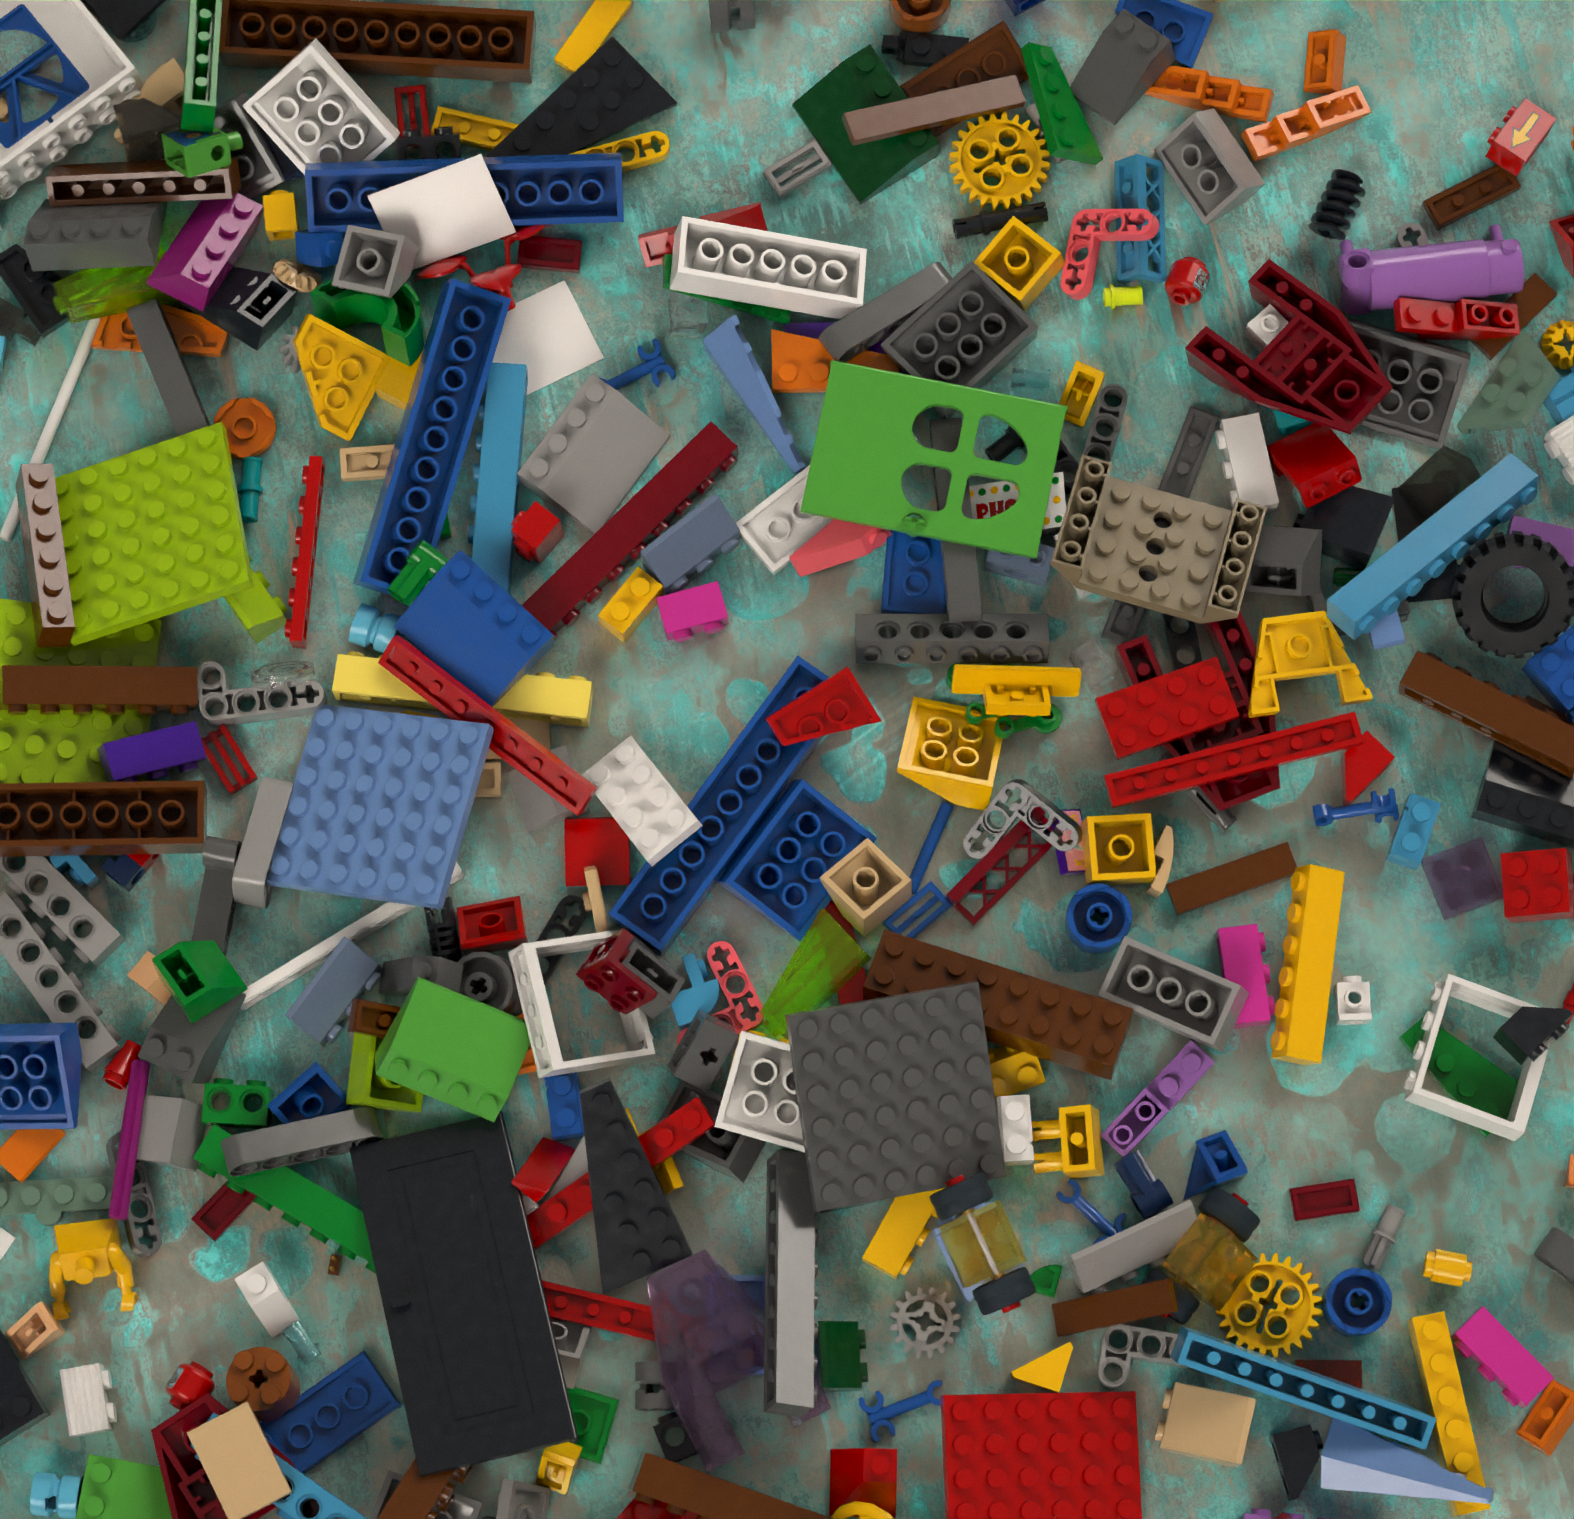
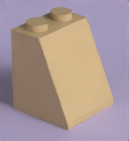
[1154,1382,1256,1468]

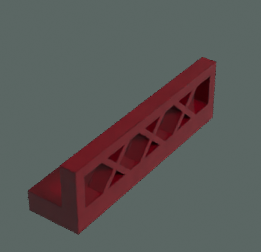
[946,807,1053,927]

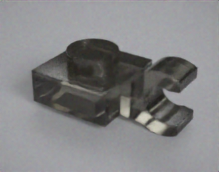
[0,297,42,346]

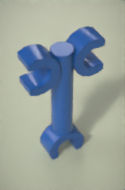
[599,338,675,390]
[1312,788,1399,827]
[1056,1179,1127,1244]
[859,1380,943,1443]

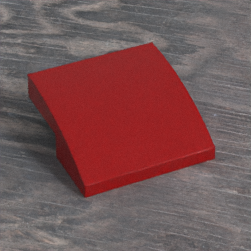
[564,817,631,887]

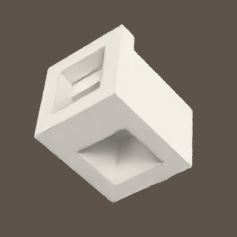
[1334,976,1372,1025]

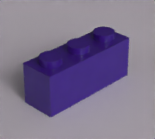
[97,721,206,782]

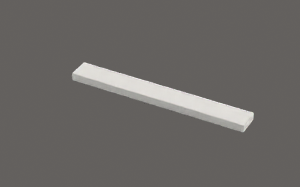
[241,861,464,1010]

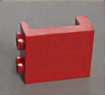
[1267,423,1362,508]

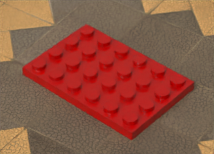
[940,1391,1142,1519]

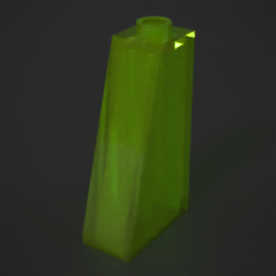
[52,244,179,323]
[760,908,872,1039]

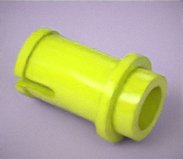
[1103,284,1143,310]

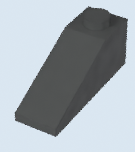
[379,956,463,995]

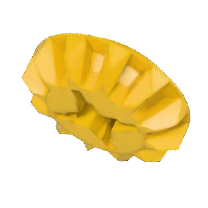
[1541,319,1574,370]

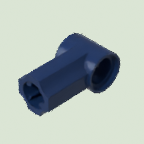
[1114,1150,1174,1220]

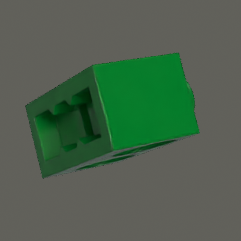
[201,1078,274,1129]

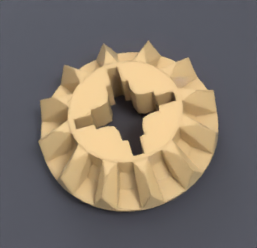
[273,259,322,293]

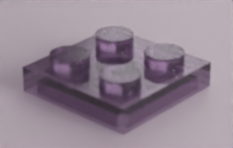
[1421,837,1503,921]

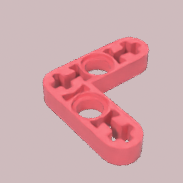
[1061,208,1159,300]
[677,941,765,1055]

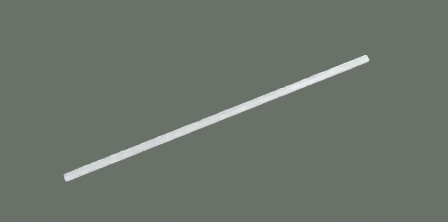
[0,113,182,542]

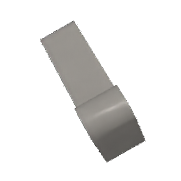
[197,661,327,727]
[232,776,294,909]
[1097,1324,1198,1389]

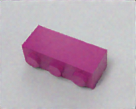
[1216,924,1275,1029]
[1451,1306,1554,1408]

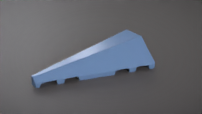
[702,315,806,475]
[1321,1418,1494,1504]

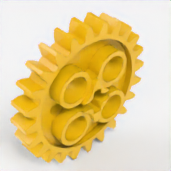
[949,111,1050,212]
[1216,1253,1323,1360]

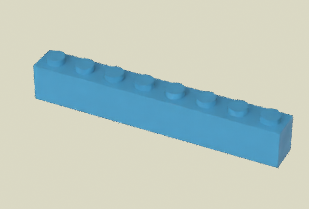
[467,362,528,595]
[1327,453,1538,640]
[1170,1326,1437,1450]

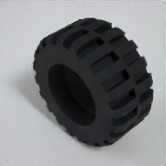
[1451,531,1574,658]

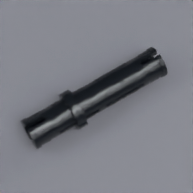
[952,201,1048,239]

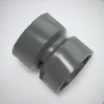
[708,0,755,33]
[635,1361,678,1411]

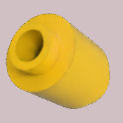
[1422,1249,1473,1287]

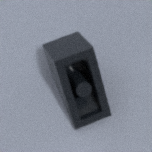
[1269,1424,1323,1501]

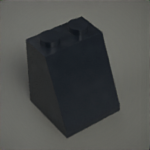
[1293,486,1396,569]

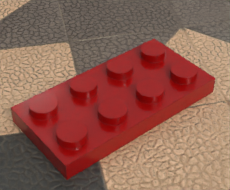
[1095,656,1240,760]

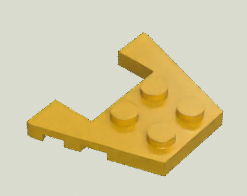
[1248,610,1373,718]

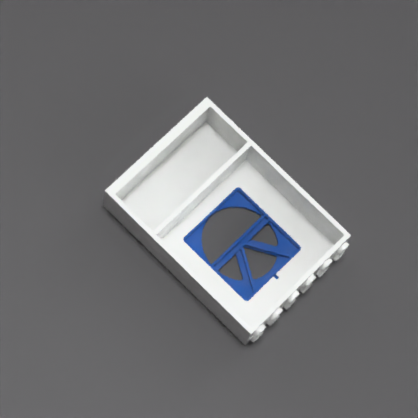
[0,0,143,201]

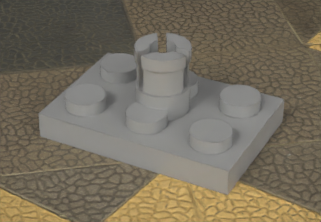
[482,1479,551,1519]

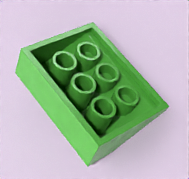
[374,977,530,1122]
[76,1454,172,1519]

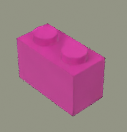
[656,581,729,642]

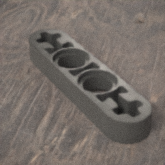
[106,1131,162,1257]

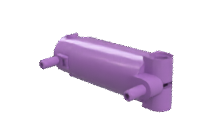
[1337,225,1524,315]

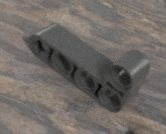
[192,836,242,957]

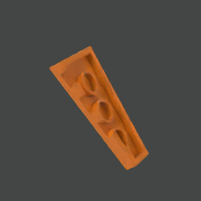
[91,288,230,358]
[771,329,899,393]

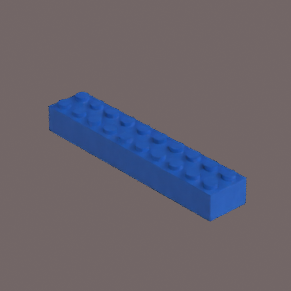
[305,153,624,233]
[353,278,511,603]
[608,656,828,957]

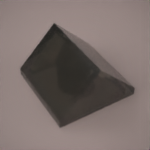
[1398,445,1481,518]

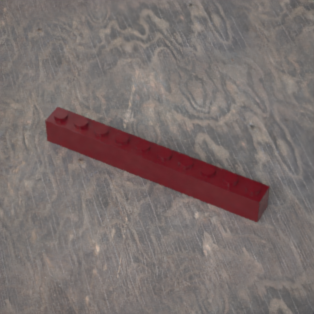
[521,421,739,642]

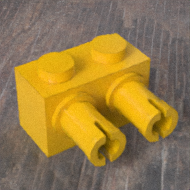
[1031,1104,1104,1179]

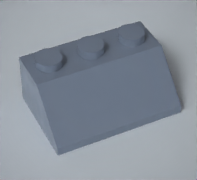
[640,493,741,595]
[285,936,382,1047]

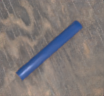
[909,802,953,895]

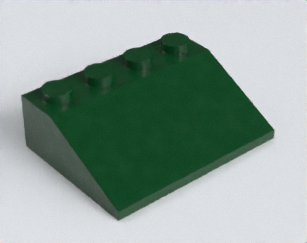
[792,44,939,205]

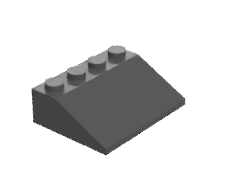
[23,199,168,271]
[880,261,1038,419]
[1348,318,1471,450]

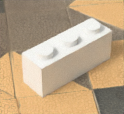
[1215,413,1279,513]

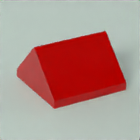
[456,896,528,956]

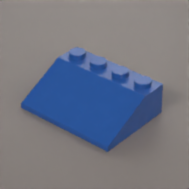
[394,550,554,707]
[717,779,877,941]
[0,1023,82,1130]

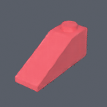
[789,519,892,577]

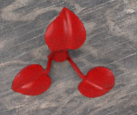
[414,224,552,312]

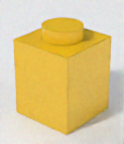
[262,190,300,241]

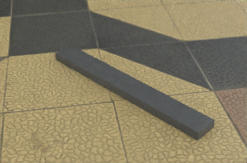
[1101,406,1220,645]

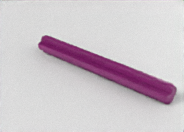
[108,1059,150,1220]

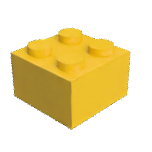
[974,216,1065,311]
[1081,813,1156,886]

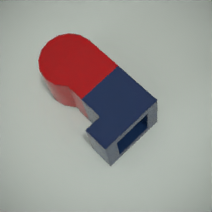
[100,854,160,892]

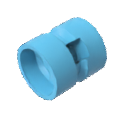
[348,603,402,654]
[30,1472,84,1519]

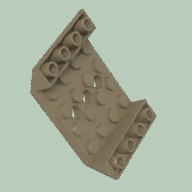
[1050,454,1267,624]

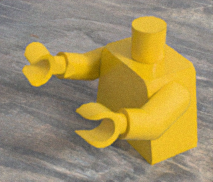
[48,1218,138,1320]

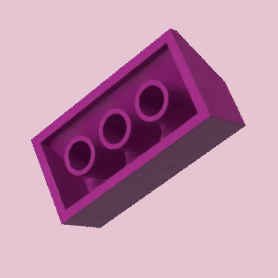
[146,193,263,312]

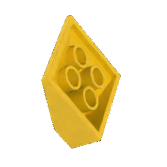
[897,696,1008,811]

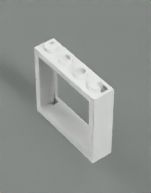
[508,929,655,1078]
[1403,973,1552,1141]

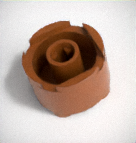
[889,0,951,33]
[226,1347,301,1422]

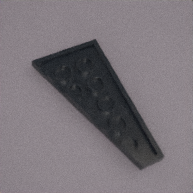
[485,36,678,157]
[580,1077,693,1295]

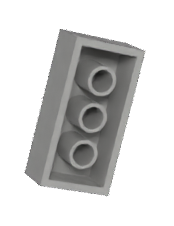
[1098,936,1249,1052]

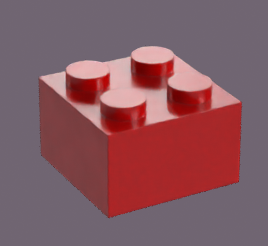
[1500,848,1574,923]

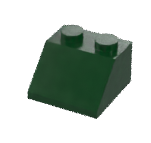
[818,1321,868,1393]

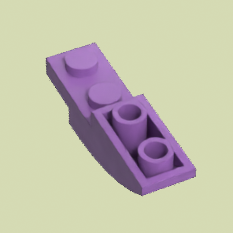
[1100,1040,1216,1157]

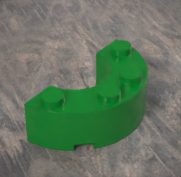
[311,279,426,366]

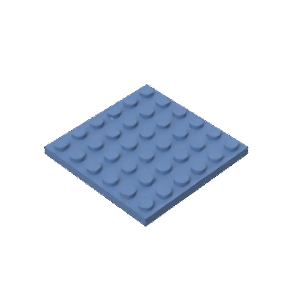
[265,704,494,909]

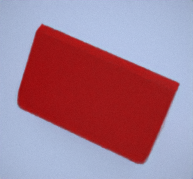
[511,1137,575,1203]

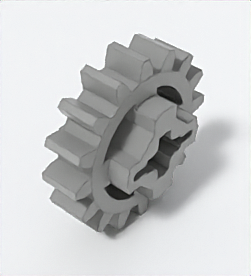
[889,1287,961,1359]

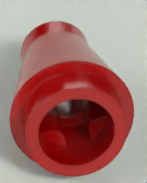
[102,1040,142,1091]

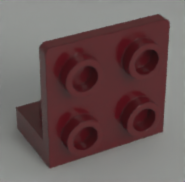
[576,928,657,1014]

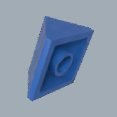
[267,1062,351,1124]

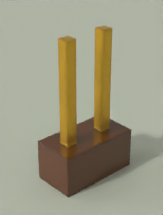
[328,1254,342,1276]

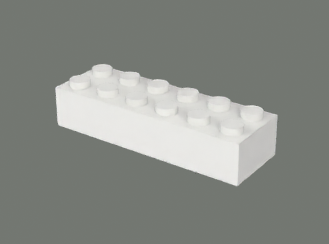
[669,216,867,319]

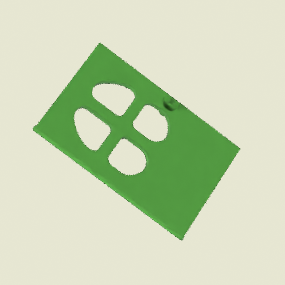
[800,360,1068,559]

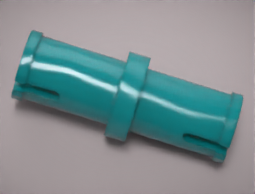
[237,457,263,523]

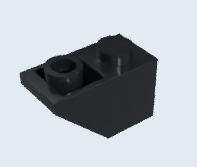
[1493,1006,1573,1065]

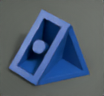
[1183,1130,1248,1200]

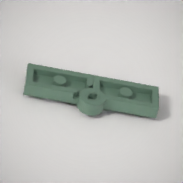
[0,1176,114,1226]

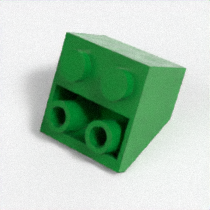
[152,940,248,1024]

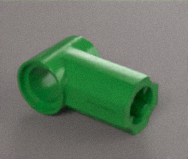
[386,539,449,606]

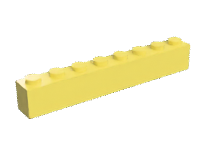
[332,651,594,728]

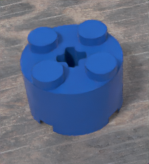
[1065,883,1132,954]
[1322,1268,1392,1337]

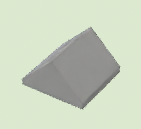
[136,1094,205,1172]

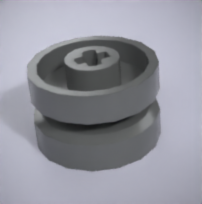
[457,951,523,1016]

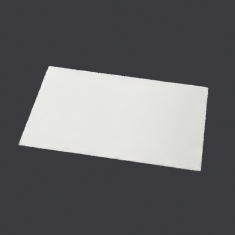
[367,154,516,270]
[484,280,604,395]

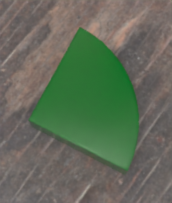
[1030,1265,1063,1299]

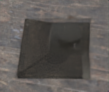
[113,98,184,162]

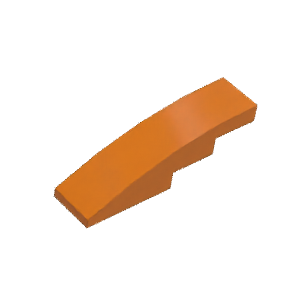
[1144,66,1274,123]
[1241,85,1371,162]

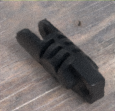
[424,897,461,962]

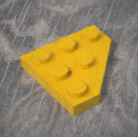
[293,313,392,442]

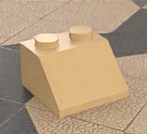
[820,838,912,937]

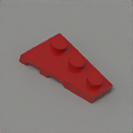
[765,666,881,746]

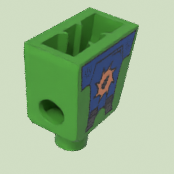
[161,126,243,178]

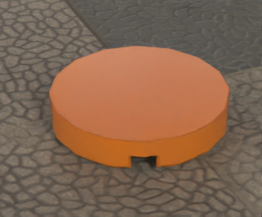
[213,397,277,460]

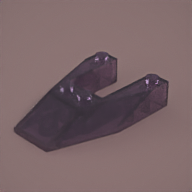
[646,1249,831,1472]

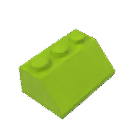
[224,554,288,644]
[346,1033,423,1113]

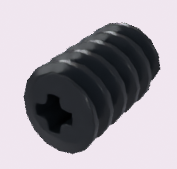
[1308,169,1366,240]

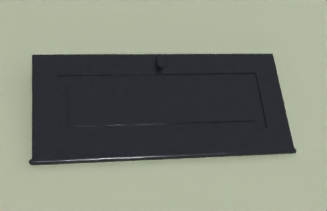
[349,1111,579,1478]

